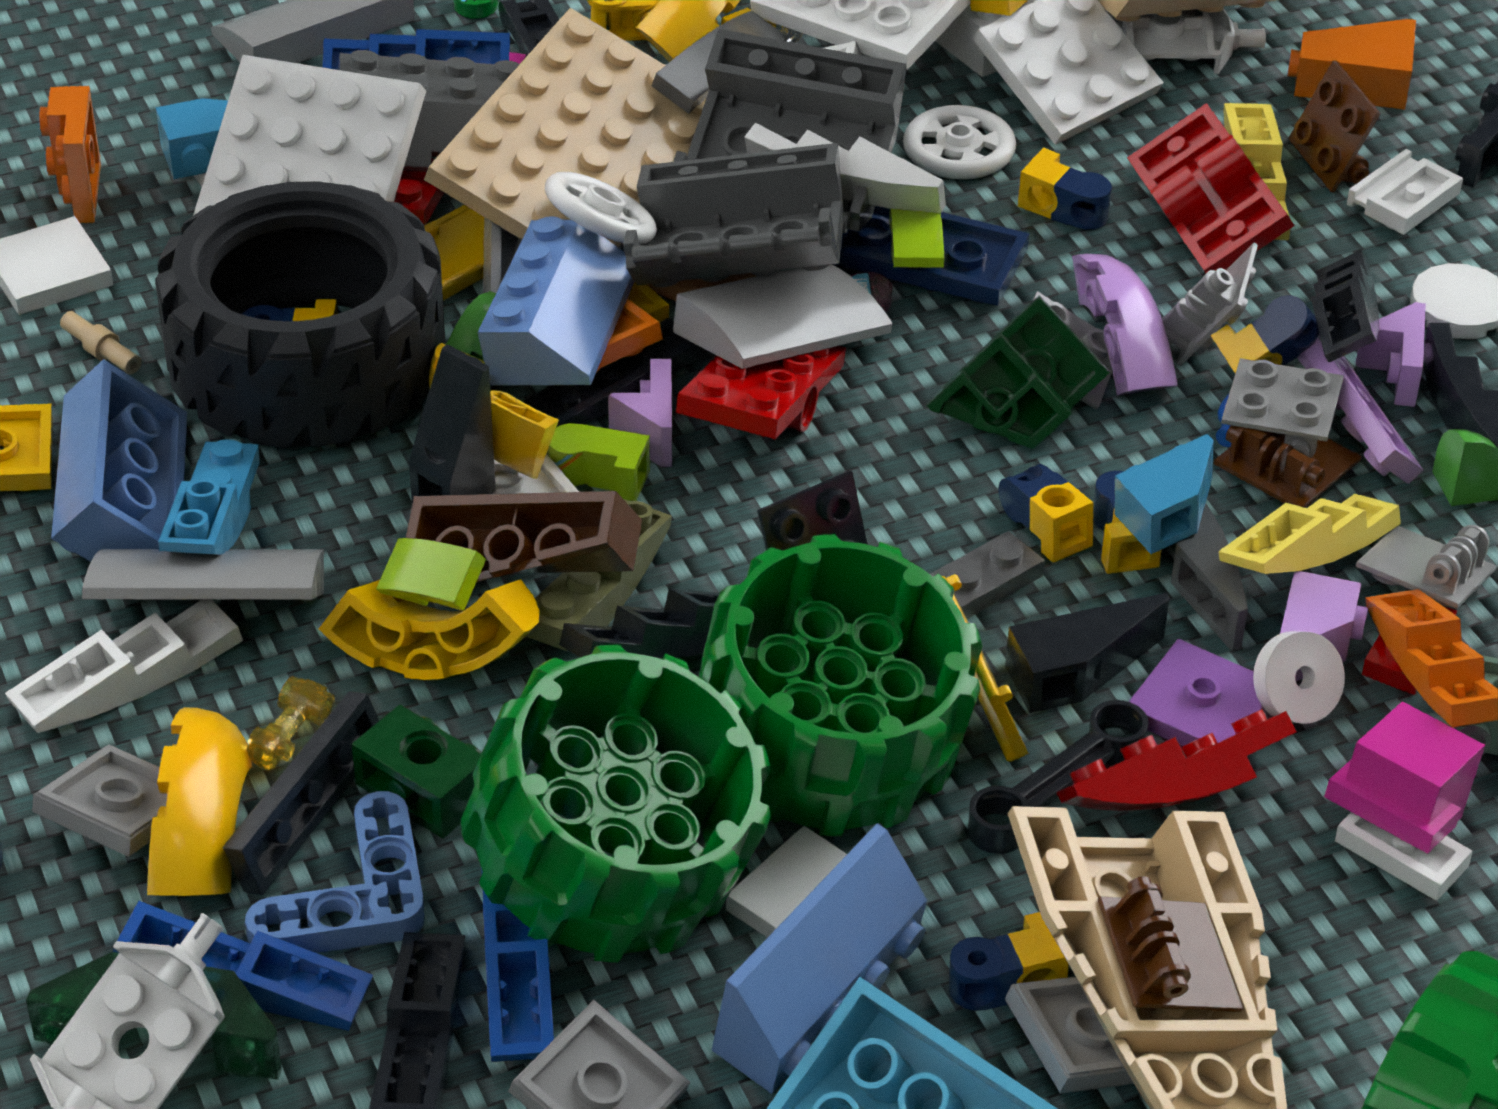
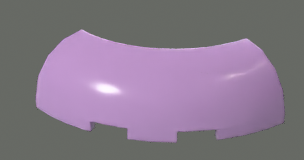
[1072,254,1177,395]

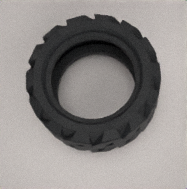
[155,181,445,448]

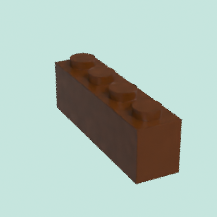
[393,491,642,602]

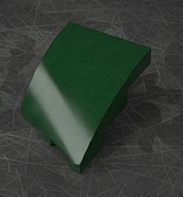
[926,295,1110,449]

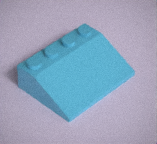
[767,977,1057,1109]

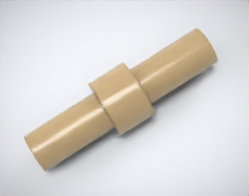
[60,311,142,374]

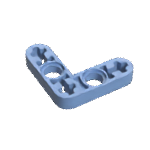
[245,791,425,953]

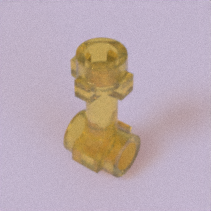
[247,676,335,770]

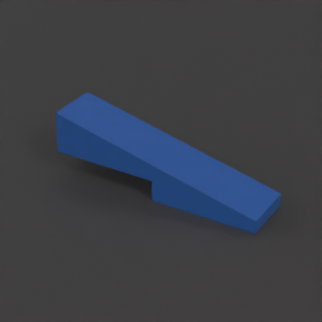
[111,901,373,1031]

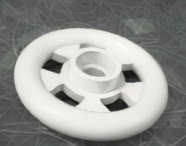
[903,105,1016,180]
[545,172,657,244]

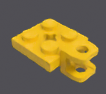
[0,404,53,491]

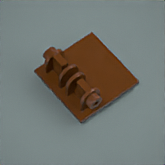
[1288,60,1381,192]
[1213,425,1362,508]
[1098,876,1243,1012]

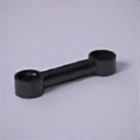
[967,700,1148,854]

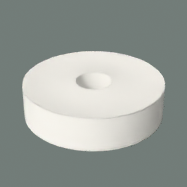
[1253,631,1345,724]

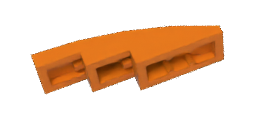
[1366,589,1498,728]

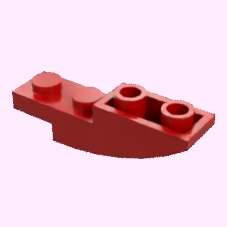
[1056,709,1297,811]

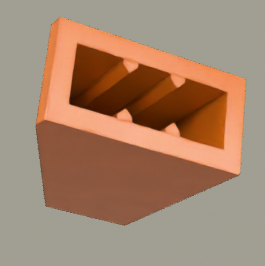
[1287,19,1416,110]

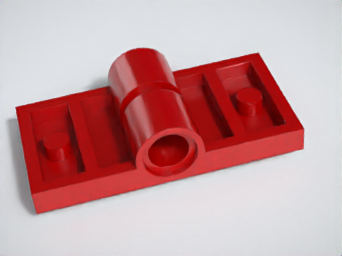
[1127,103,1295,273]
[676,346,846,439]

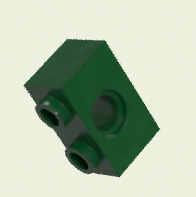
[352,704,482,839]

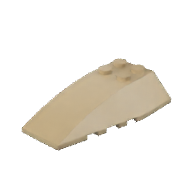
[1008,806,1287,1109]

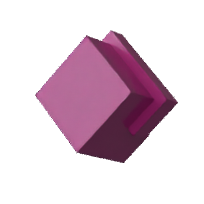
[1324,701,1485,854]

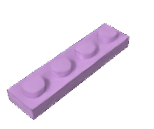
[1297,334,1424,484]

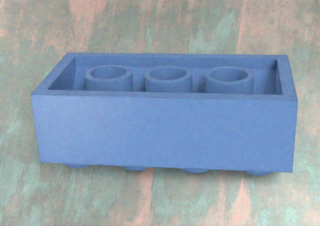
[477,216,634,386]
[51,359,187,562]
[712,823,927,1094]

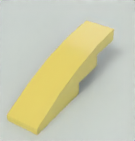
[1223,103,1290,240]
[1219,494,1401,574]

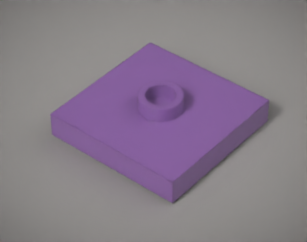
[1129,639,1266,746]

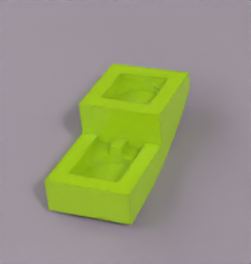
[889,208,944,268]
[376,538,486,611]

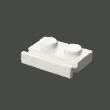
[1347,149,1463,235]

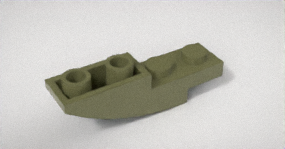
[526,499,672,651]

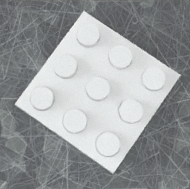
[972,0,1164,145]

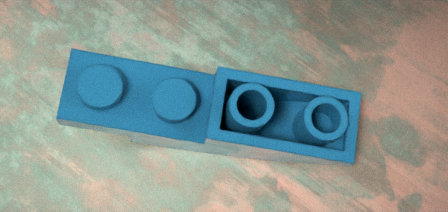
[158,439,260,555]

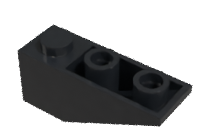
[409,344,496,503]
[1005,593,1170,713]

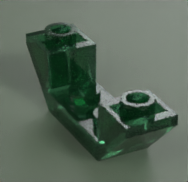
[26,952,282,1080]

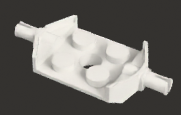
[1107,9,1266,74]
[30,913,225,1109]

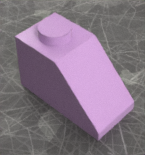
[1280,571,1368,681]

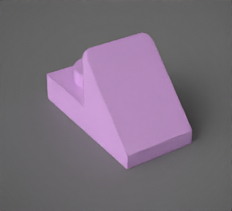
[1356,302,1426,407]
[608,359,672,467]

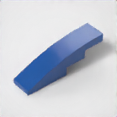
[322,29,510,70]
[481,868,554,1062]

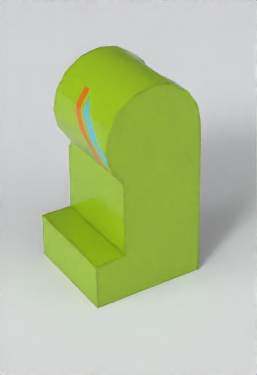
[548,423,650,501]

